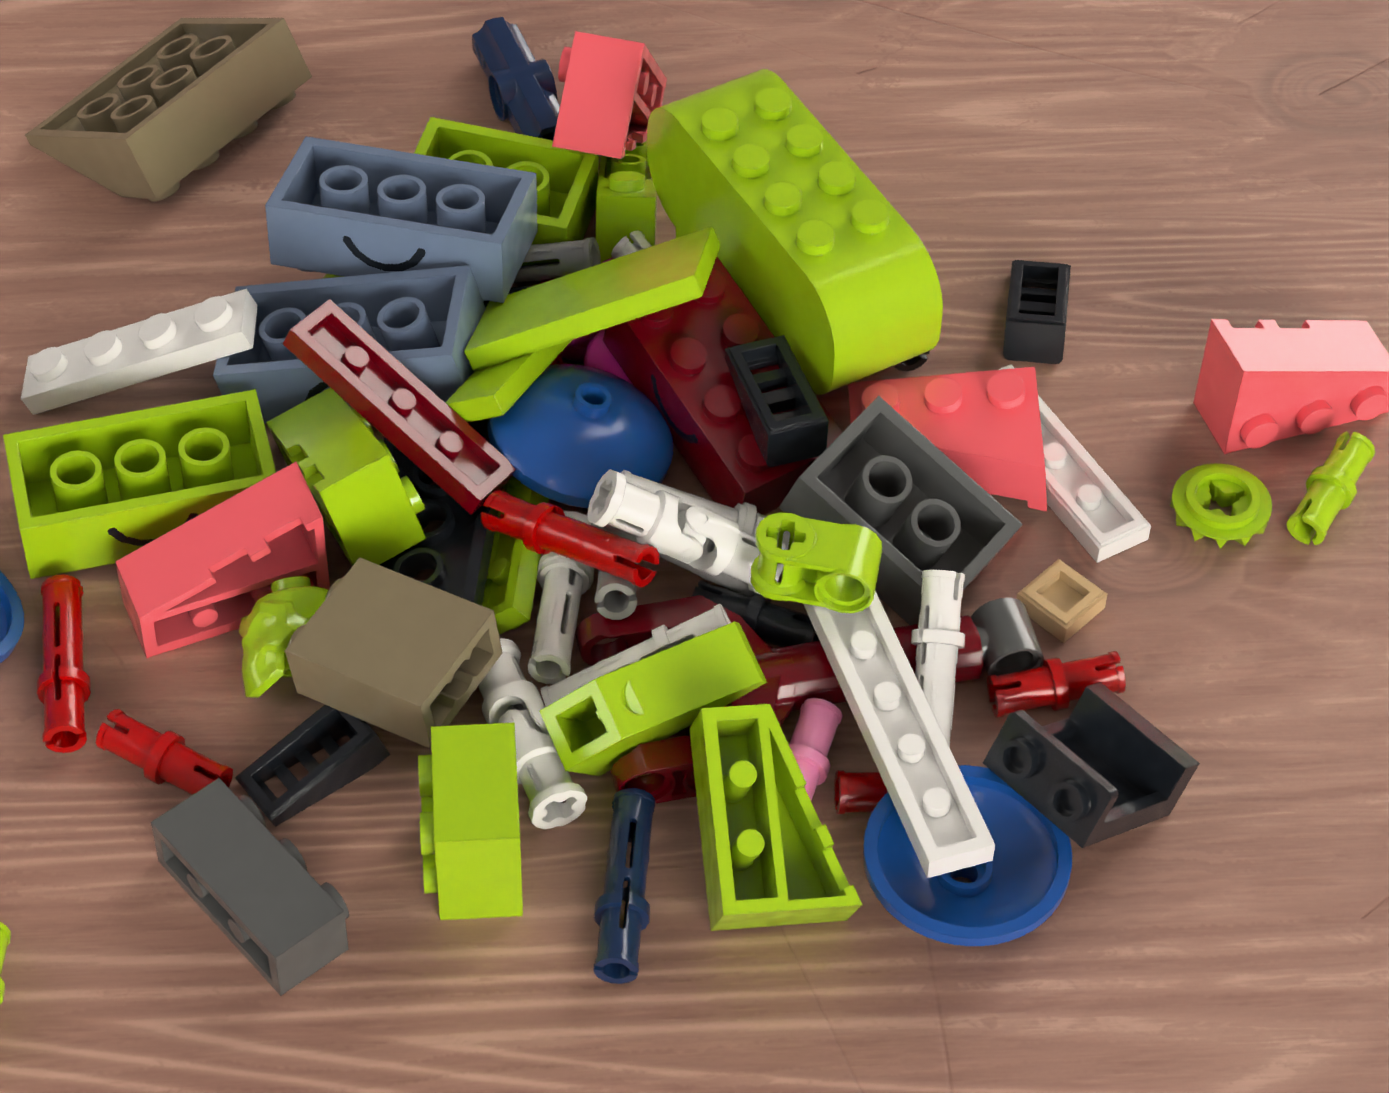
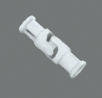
[587,469,786,595]
[478,638,587,829]

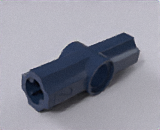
[472,17,560,140]

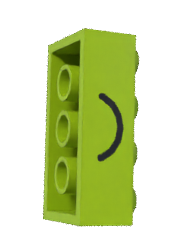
[3,389,276,579]

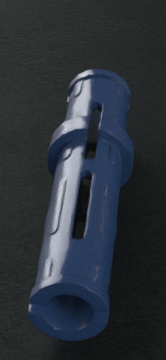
[593,788,656,984]

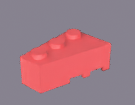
[552,31,667,159]
[1193,319,1389,454]
[848,367,1047,511]
[115,462,330,658]

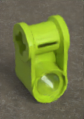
[750,512,882,613]

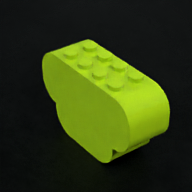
[647,69,943,395]

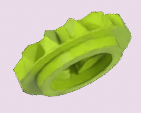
[1170,463,1272,548]

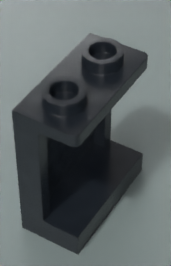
[983,682,1200,848]

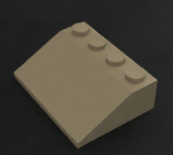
[25,18,312,202]

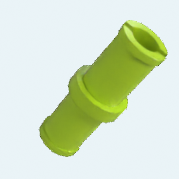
[1286,431,1375,545]

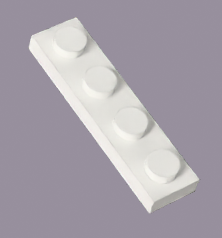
[21,289,258,415]

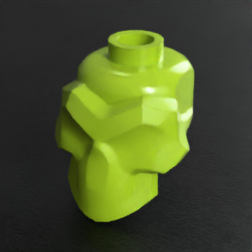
[238,576,329,698]

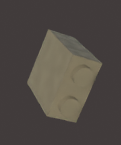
[285,558,503,749]

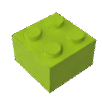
[418,722,523,920]

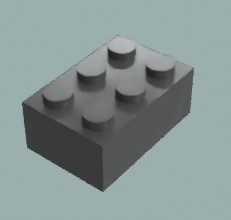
[779,396,1023,625]

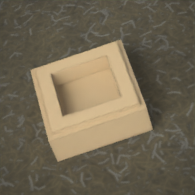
[1017,559,1108,643]

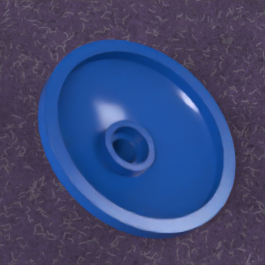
[487,364,673,508]
[863,765,1072,946]

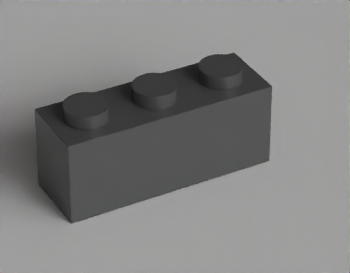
[151,778,349,996]

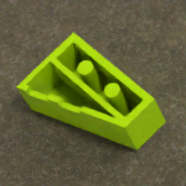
[266,388,426,566]
[689,704,862,931]

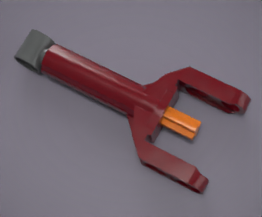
[575,595,1044,804]

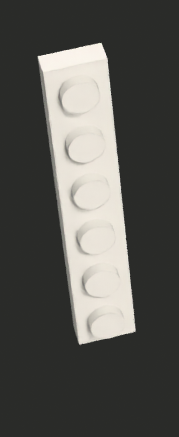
[803,591,995,878]

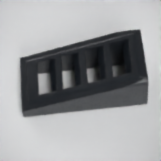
[1003,260,1071,364]
[724,335,829,467]
[235,705,391,827]

